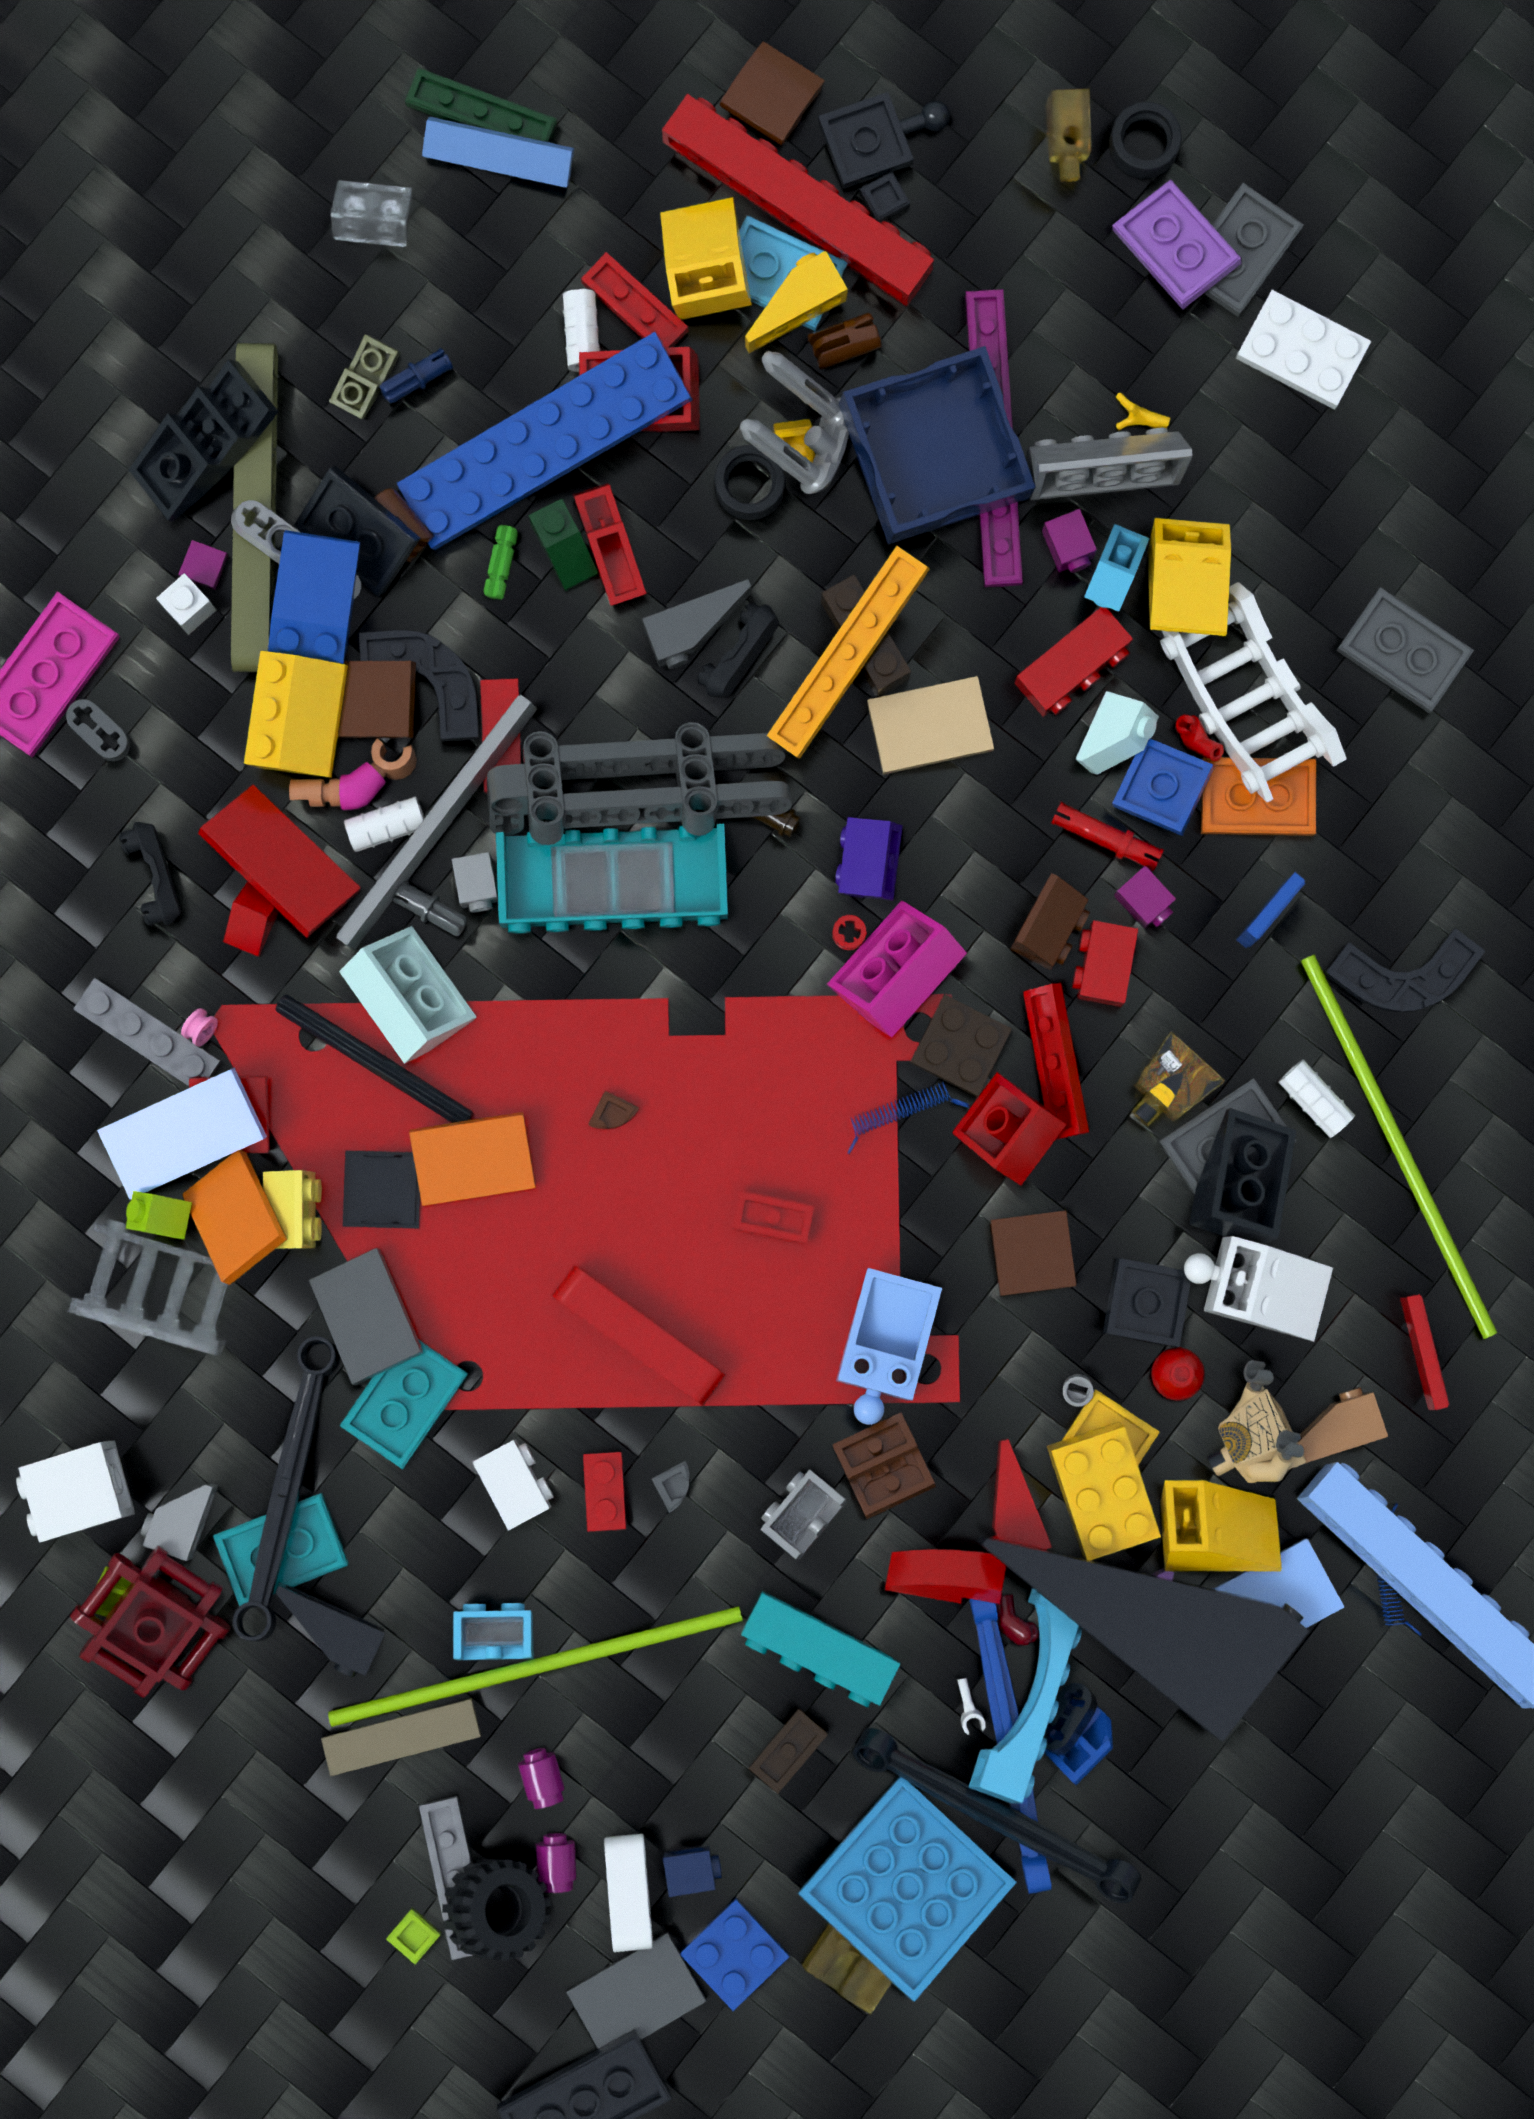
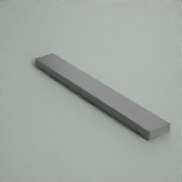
[336,695,537,949]

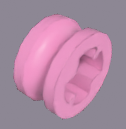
[181,1008,218,1047]

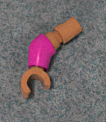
[289,738,417,810]

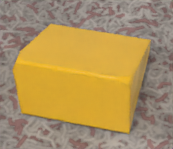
[773,419,815,463]

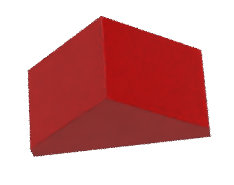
[223,882,279,957]

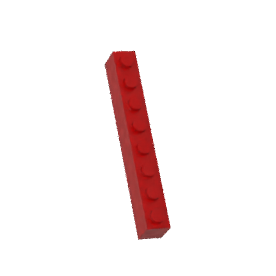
[662,94,934,306]

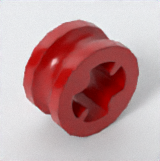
[832,915,867,950]

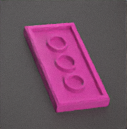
[0,592,120,758]

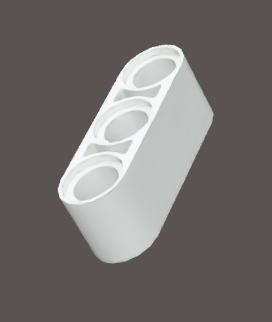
[604,1833,653,1952]

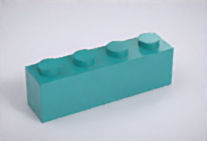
[741,1591,900,1708]

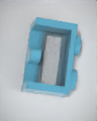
[453,1603,534,1660]

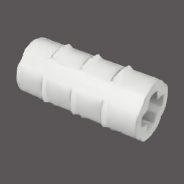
[563,289,600,372]
[344,796,425,852]
[1278,1059,1355,1138]

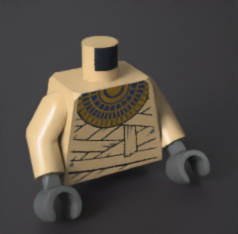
[1207,1360,1307,1483]

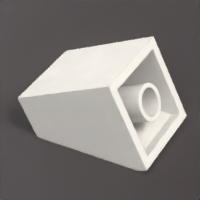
[16,1440,135,1543]

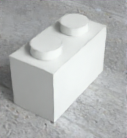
[473,1439,554,1531]

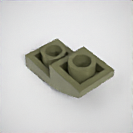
[329,334,401,419]

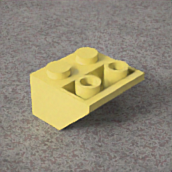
[263,1170,322,1249]

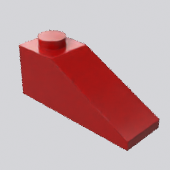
[991,1438,1052,1550]

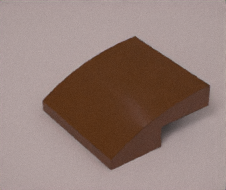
[719,41,825,145]
[832,1412,936,1519]

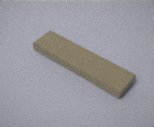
[321,1698,481,1776]

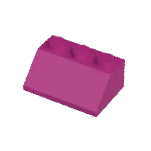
[827,900,967,1038]

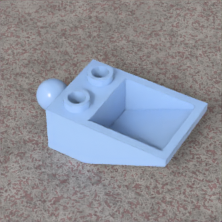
[836,1268,942,1425]

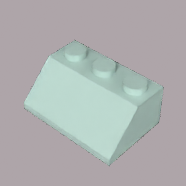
[339,926,477,1064]

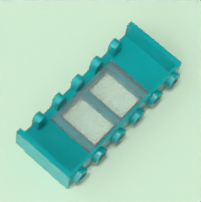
[496,824,728,934]

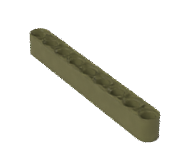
[231,343,278,672]

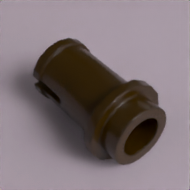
[751,809,801,837]

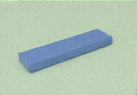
[422,117,574,188]

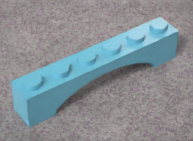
[969,1588,1082,1803]

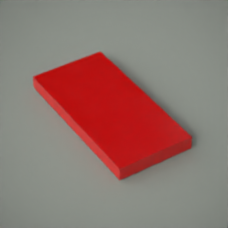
[198,785,361,938]

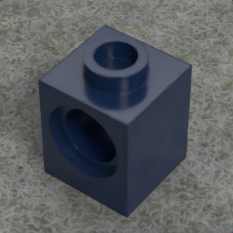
[663,1846,722,1897]

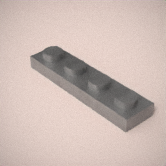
[73,978,222,1086]
[419,1796,473,1960]

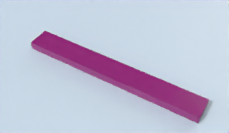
[965,289,1023,587]

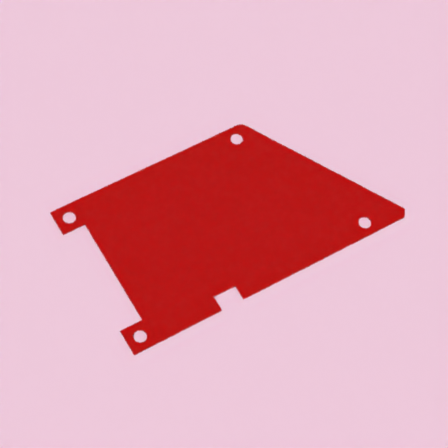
[214,994,960,1410]

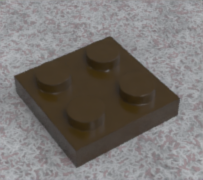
[909,994,1012,1097]

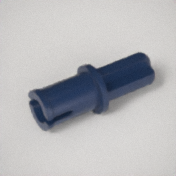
[380,348,453,403]

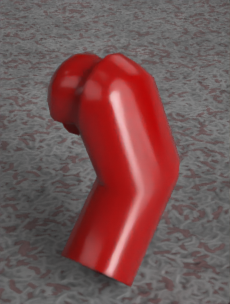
[1176,714,1224,762]

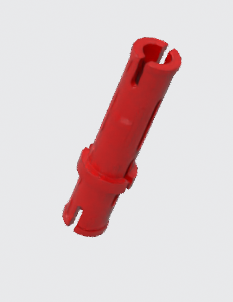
[1051,801,1164,872]

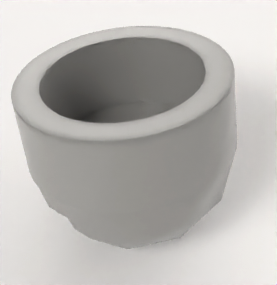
[1062,1374,1094,1407]

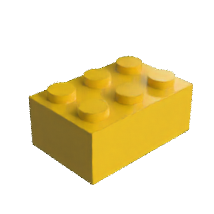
[1047,1422,1161,1560]

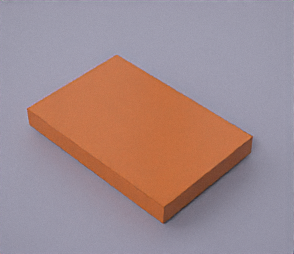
[1201,757,1316,836]
[409,1112,536,1206]
[182,1150,287,1285]

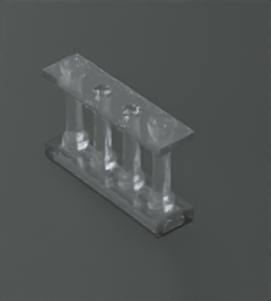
[68,1219,246,1356]

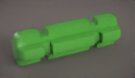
[484,525,518,599]

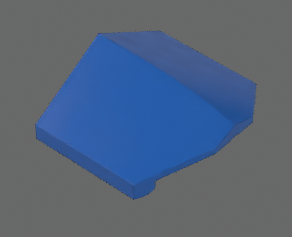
[1044,1698,1113,1785]

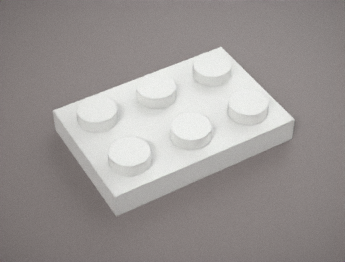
[1236,290,1371,410]

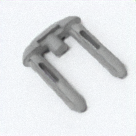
[740,351,849,494]

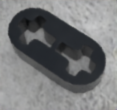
[1043,1683,1097,1755]

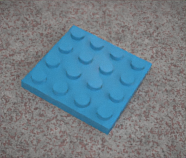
[797,1776,1016,2002]

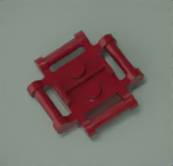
[70,1546,231,1698]

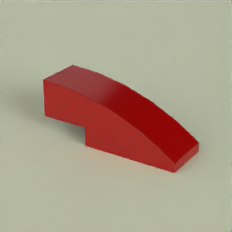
[573,483,646,606]
[885,1549,1006,1604]

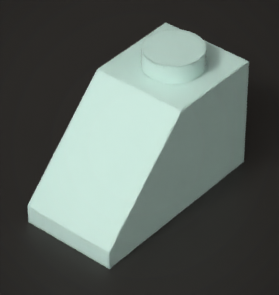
[1076,691,1159,775]

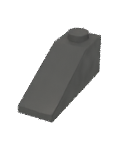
[642,579,751,669]

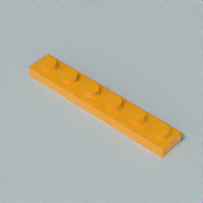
[767,546,930,758]

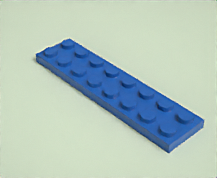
[397,332,693,550]

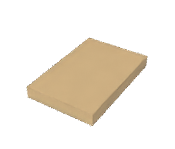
[867,676,994,775]

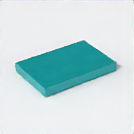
[340,1339,469,1469]
[213,1493,349,1607]

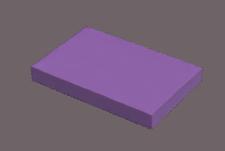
[1112,179,1241,310]

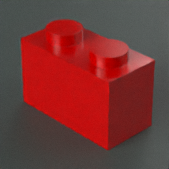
[1072,920,1138,1007]

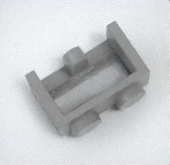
[761,1470,848,1560]

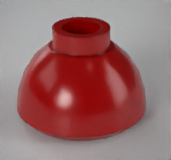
[1151,1347,1205,1401]

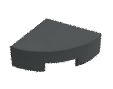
[652,1460,690,1513]

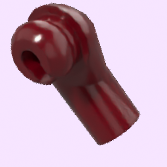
[995,1594,1039,1646]

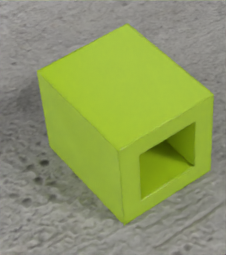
[126,1191,192,1240]

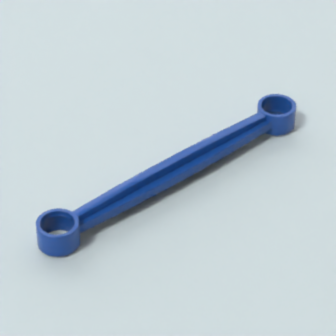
[969,1599,1052,1894]

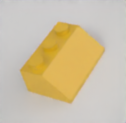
[244,651,348,778]

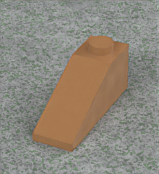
[1298,1387,1388,1464]

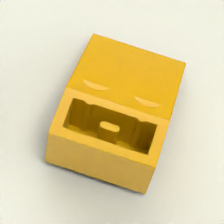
[660,197,752,320]
[1148,518,1231,636]
[1160,1480,1282,1572]

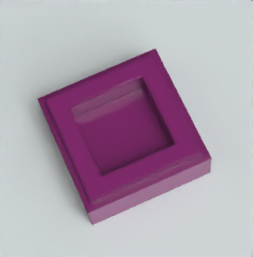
[178,540,229,590]

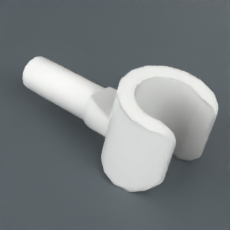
[957,1678,985,1735]

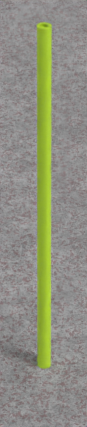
[1301,954,1498,1339]
[328,1606,743,1727]

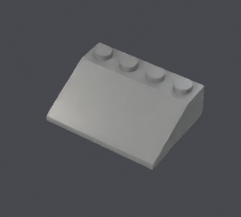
[1026,428,1193,500]

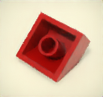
[952,1072,1067,1185]

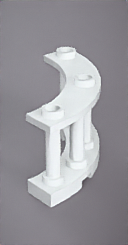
[1160,582,1347,802]

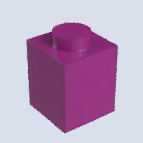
[1042,509,1097,573]
[1114,866,1176,929]

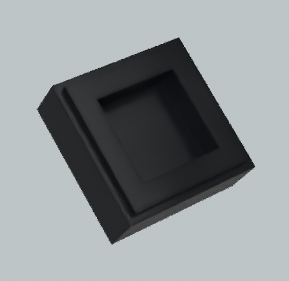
[859,172,910,223]

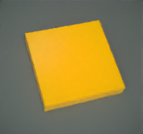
[1061,1389,1160,1465]

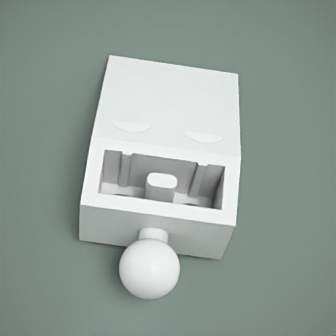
[1184,1236,1333,1342]

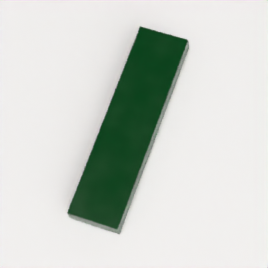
[405,68,557,143]

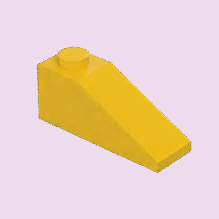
[745,251,848,353]

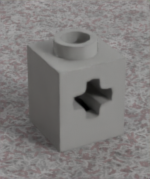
[452,852,498,912]

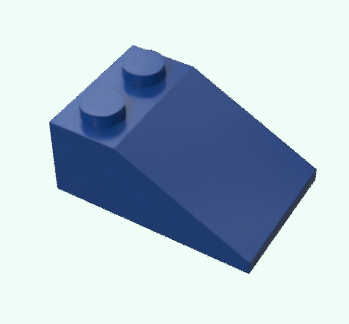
[268,530,360,664]

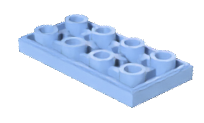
[97,1068,267,1199]
[1212,1538,1344,1628]

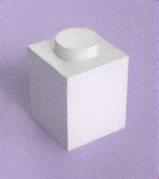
[156,573,216,635]

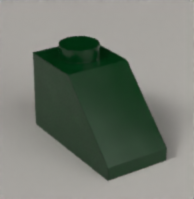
[528,499,599,591]

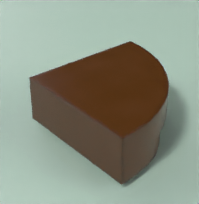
[588,1091,639,1129]

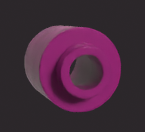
[518,1748,565,1809]
[536,1833,577,1893]

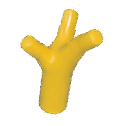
[1116,392,1170,430]

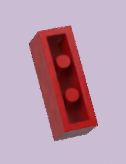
[1015,607,1133,717]

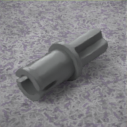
[393,881,467,936]

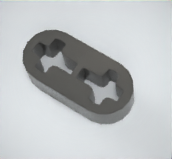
[66,699,130,761]

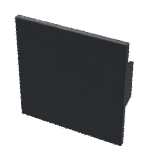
[343,1151,420,1229]

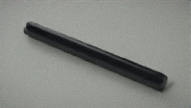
[275,995,474,1123]

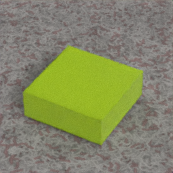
[386,1907,442,1964]

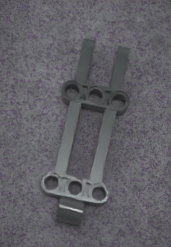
[487,722,792,845]

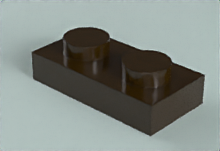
[749,1708,828,1794]

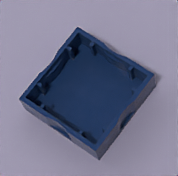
[839,346,1036,545]

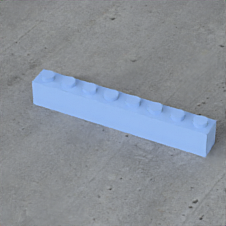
[1297,1462,1534,1708]

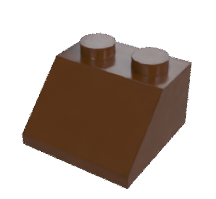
[1011,873,1090,970]

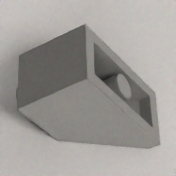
[141,1483,218,1561]

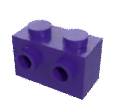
[836,817,903,901]

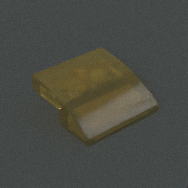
[802,1924,892,2014]

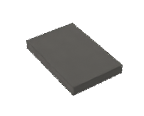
[1204,183,1304,317]
[1336,587,1474,714]
[1158,1078,1296,1196]
[309,1248,424,1385]
[566,1931,706,2049]

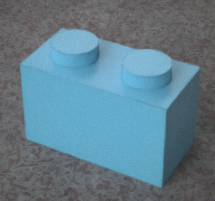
[1084,524,1149,612]

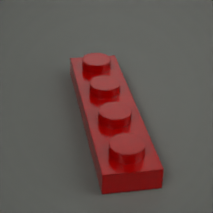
[1023,983,1089,1140]

